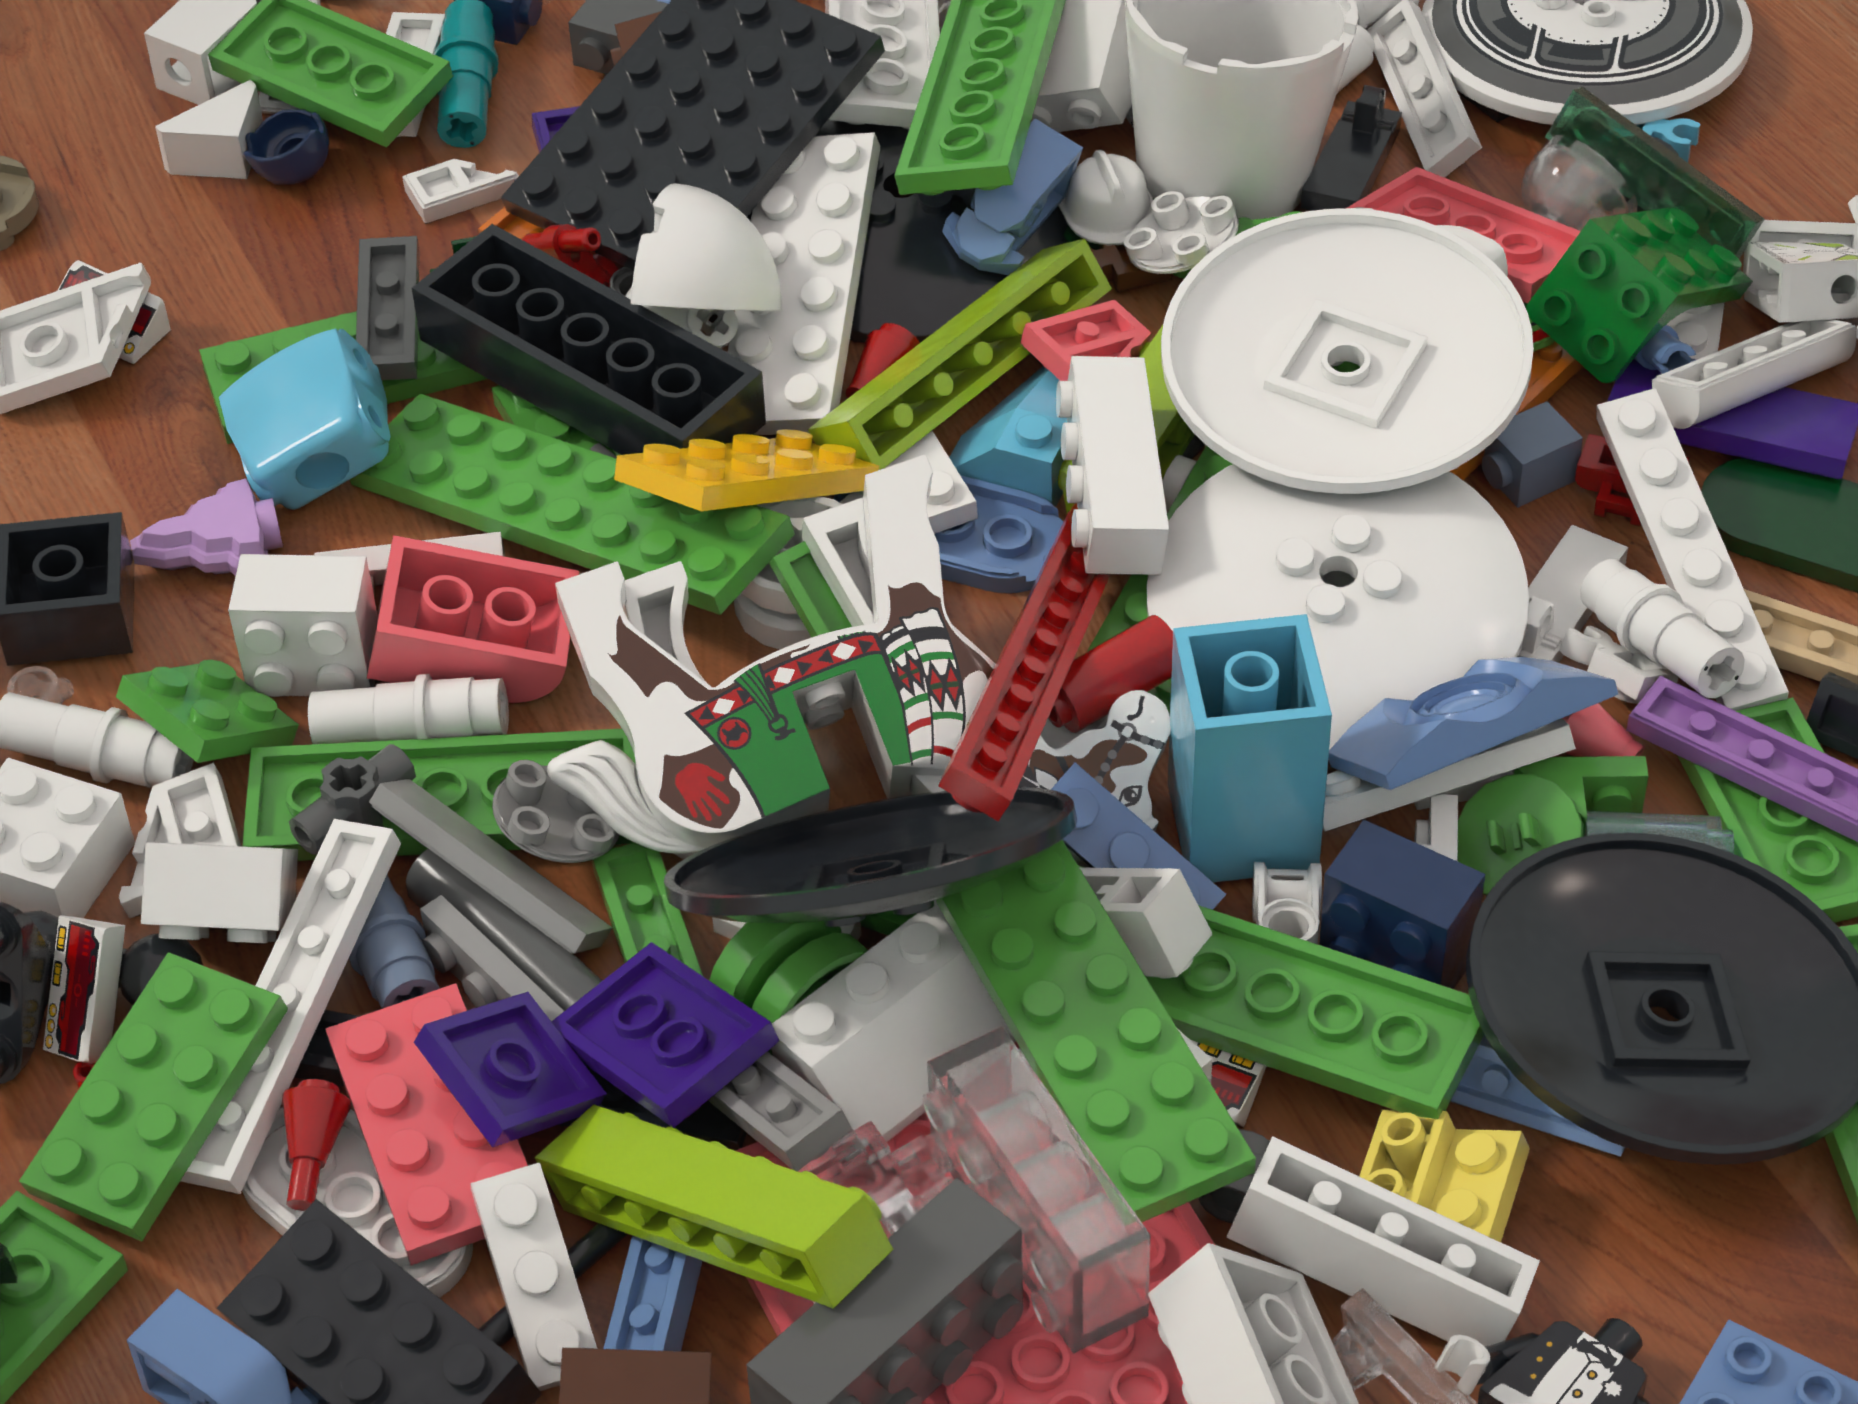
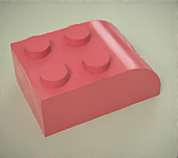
[367,535,579,703]

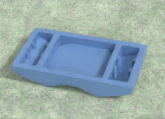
[1329,657,1618,790]

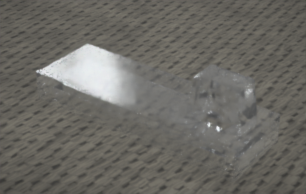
[1331,1288,1478,1404]

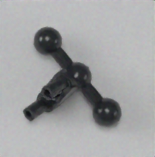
[0,902,203,1084]

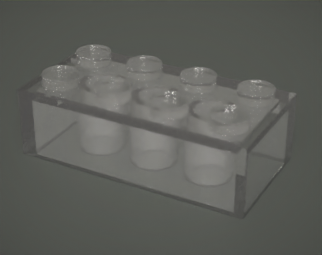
[922,1027,1151,1354]

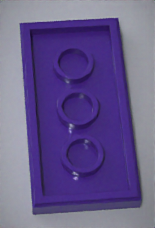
[1607,359,1858,480]

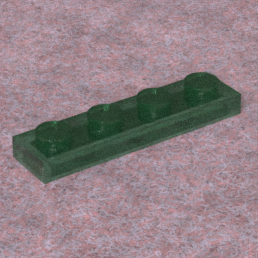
[1545,87,1765,259]

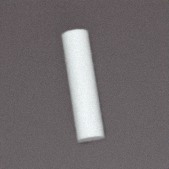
[1652,319,1856,429]

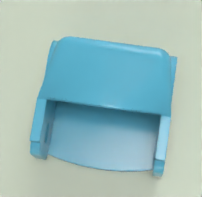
[219,328,391,510]

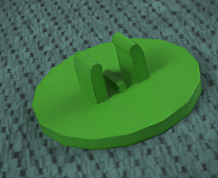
[1457,774,1584,896]

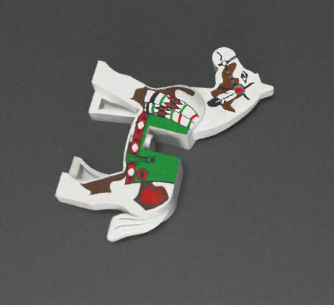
[547,454,1171,868]

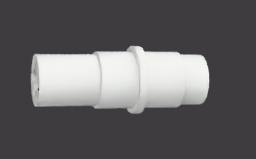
[1580,559,1745,698]
[308,674,509,744]
[0,692,193,787]

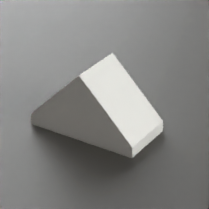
[155,80,263,179]

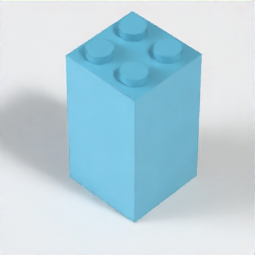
[1168,614,1332,882]

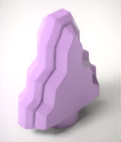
[130,478,283,576]

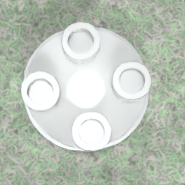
[1124,191,1239,274]

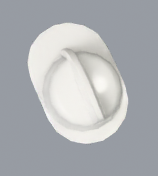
[1058,150,1153,245]

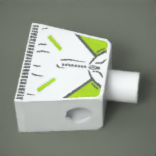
[1744,242,1858,323]

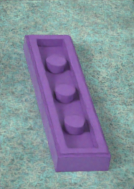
[1626,675,1858,842]

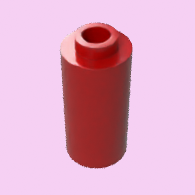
[1048,615,1173,733]

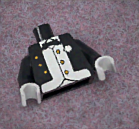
[1434,1318,1650,1404]

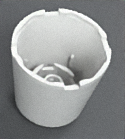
[1125,0,1358,220]

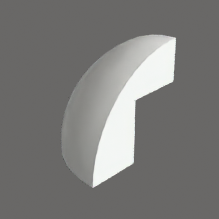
[631,183,781,311]

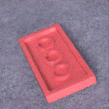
[1347,167,1581,303]
[325,983,528,1265]

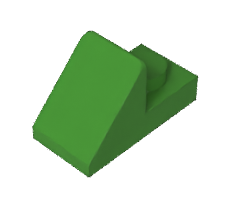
[1512,756,1649,836]

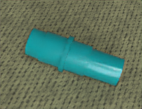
[434,0,499,148]

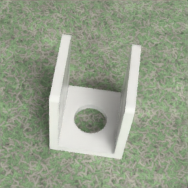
[144,0,257,105]

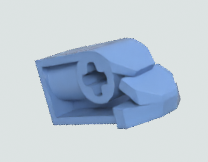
[942,118,1083,275]
[127,1289,321,1404]

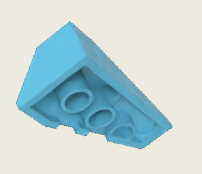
[949,366,1067,509]

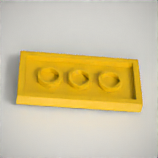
[614,429,879,511]

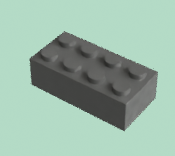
[746,1178,1024,1404]

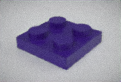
[414,991,607,1148]

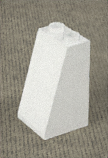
[1031,0,1132,132]

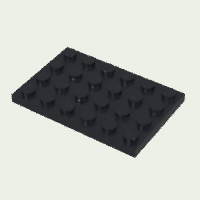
[501,0,885,270]

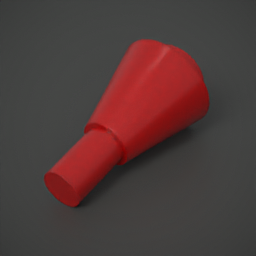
[282,1079,352,1211]

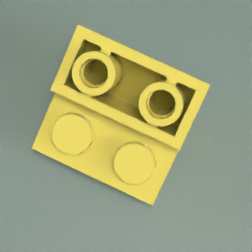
[1359,1110,1530,1242]

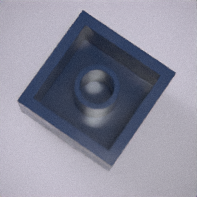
[1319,820,1485,989]

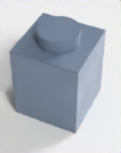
[1482,401,1583,508]

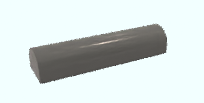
[406,849,603,1011]

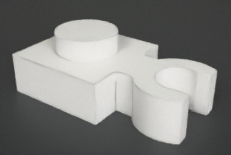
[1559,626,1679,704]

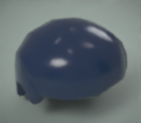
[243,109,330,185]

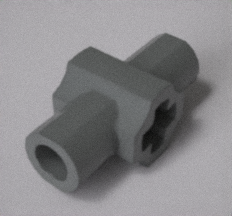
[289,744,416,855]

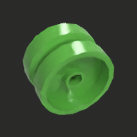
[709,921,868,1055]

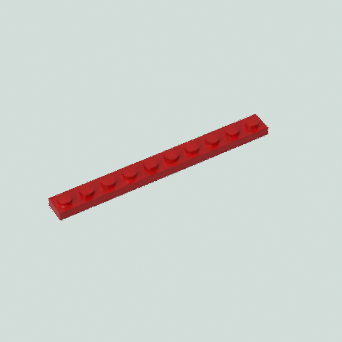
[938,503,1111,822]

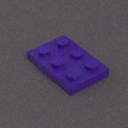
[551,942,779,1128]

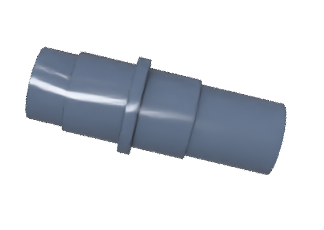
[349,874,440,1009]

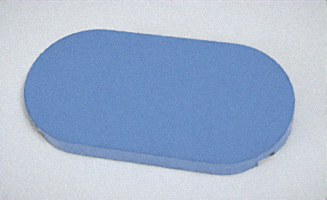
[833,475,1063,593]

